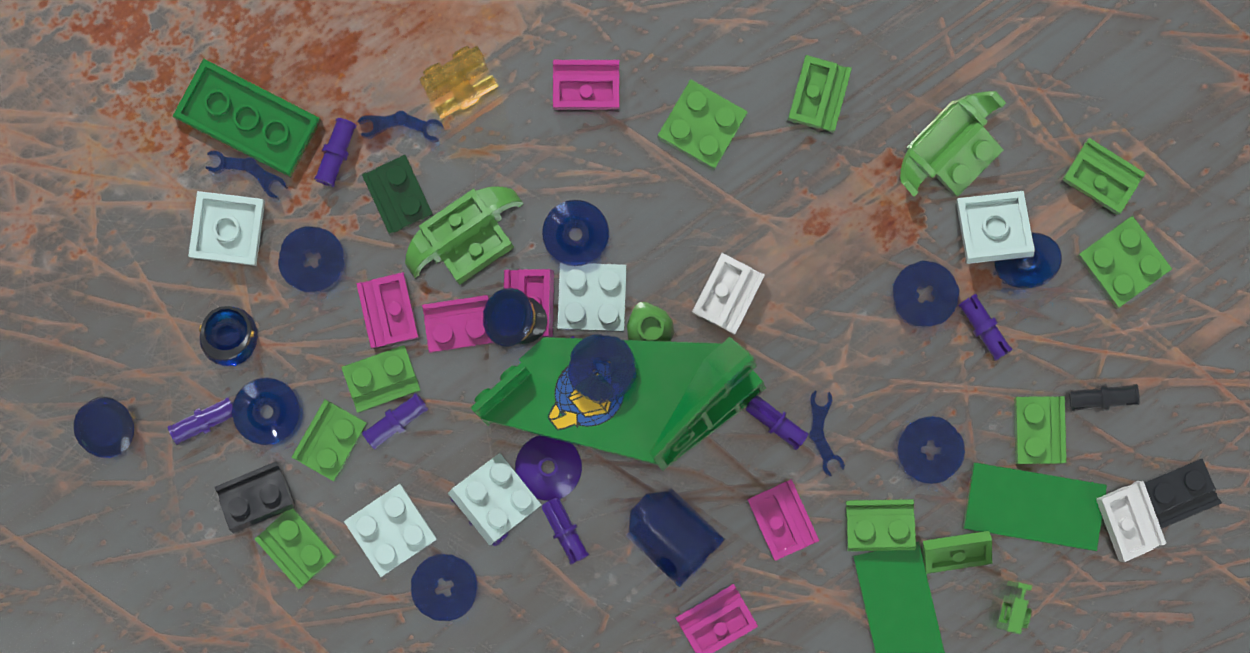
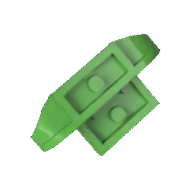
[900,91,1006,197]
[405,186,524,285]

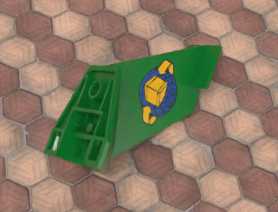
[470,337,766,471]

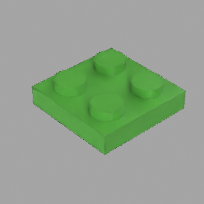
[657,79,748,170]
[1077,215,1172,309]

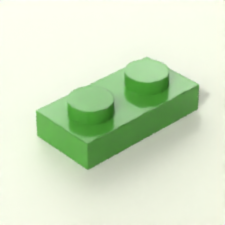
[923,531,992,574]

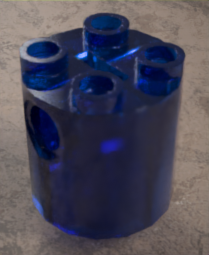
[626,488,725,587]

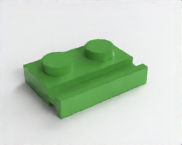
[787,55,852,133]
[1062,138,1146,215]
[341,345,421,413]
[1014,396,1066,464]
[291,399,368,481]
[846,499,916,551]
[255,508,337,589]
[997,581,1032,634]

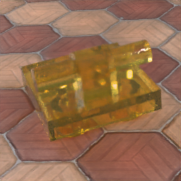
[419,46,499,119]

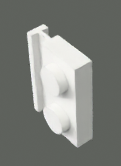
[691,253,765,335]
[1096,481,1166,562]

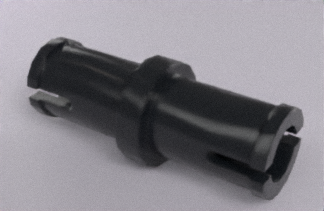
[1069,384,1140,411]

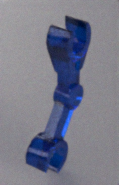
[357,111,444,143]
[205,150,288,199]
[809,390,844,477]

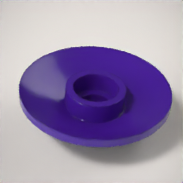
[515,435,582,501]

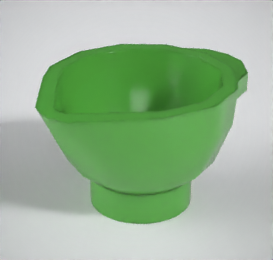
[627,302,674,342]

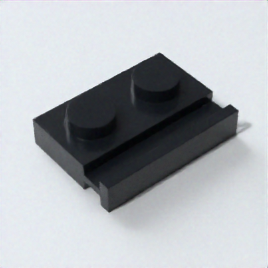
[1144,458,1222,529]
[215,461,295,533]

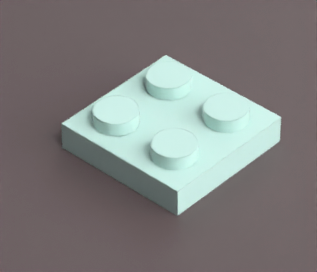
[188,191,265,266]
[956,191,1035,264]
[557,262,626,332]
[448,453,541,546]
[344,484,438,577]

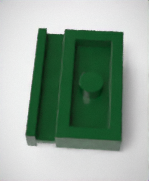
[362,155,434,236]

